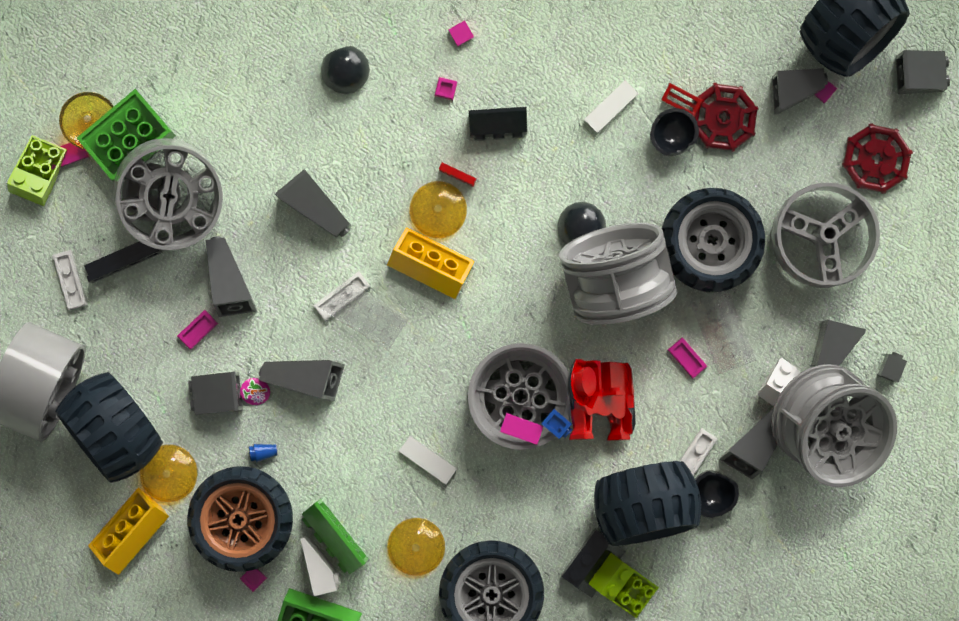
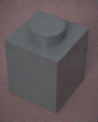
[877,352,907,383]

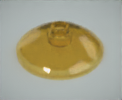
[59,91,114,149]
[410,181,467,238]
[140,444,198,502]
[387,518,445,576]

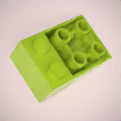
[7,135,67,206]
[589,553,659,618]

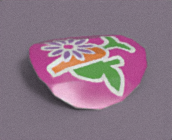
[240,378,270,405]

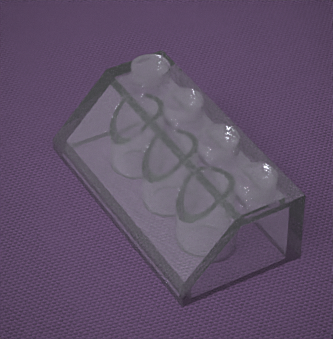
[690,290,756,375]

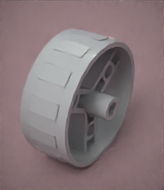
[771,183,880,288]

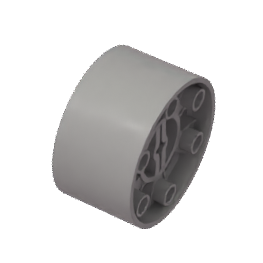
[114,138,223,250]
[0,322,86,442]

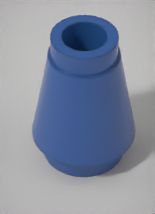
[249,444,278,463]

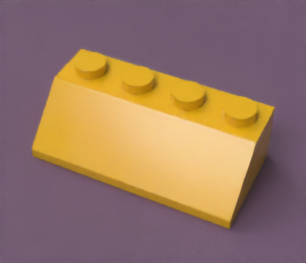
[387,227,475,299]
[88,487,169,575]

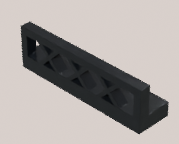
[84,241,163,283]

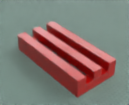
[661,83,704,118]
[439,162,477,187]

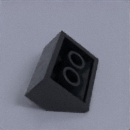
[468,107,528,141]
[561,528,626,598]

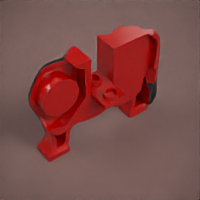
[567,359,636,441]

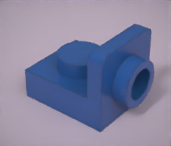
[541,409,573,439]

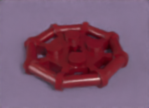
[692,82,759,152]
[842,123,913,194]

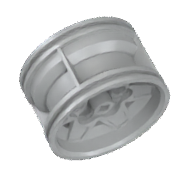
[559,223,677,325]
[468,343,571,450]
[772,364,897,487]

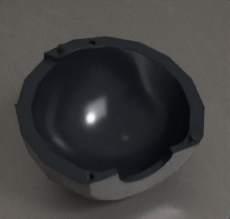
[321,46,370,94]
[650,108,699,156]
[557,202,606,245]
[695,470,739,518]

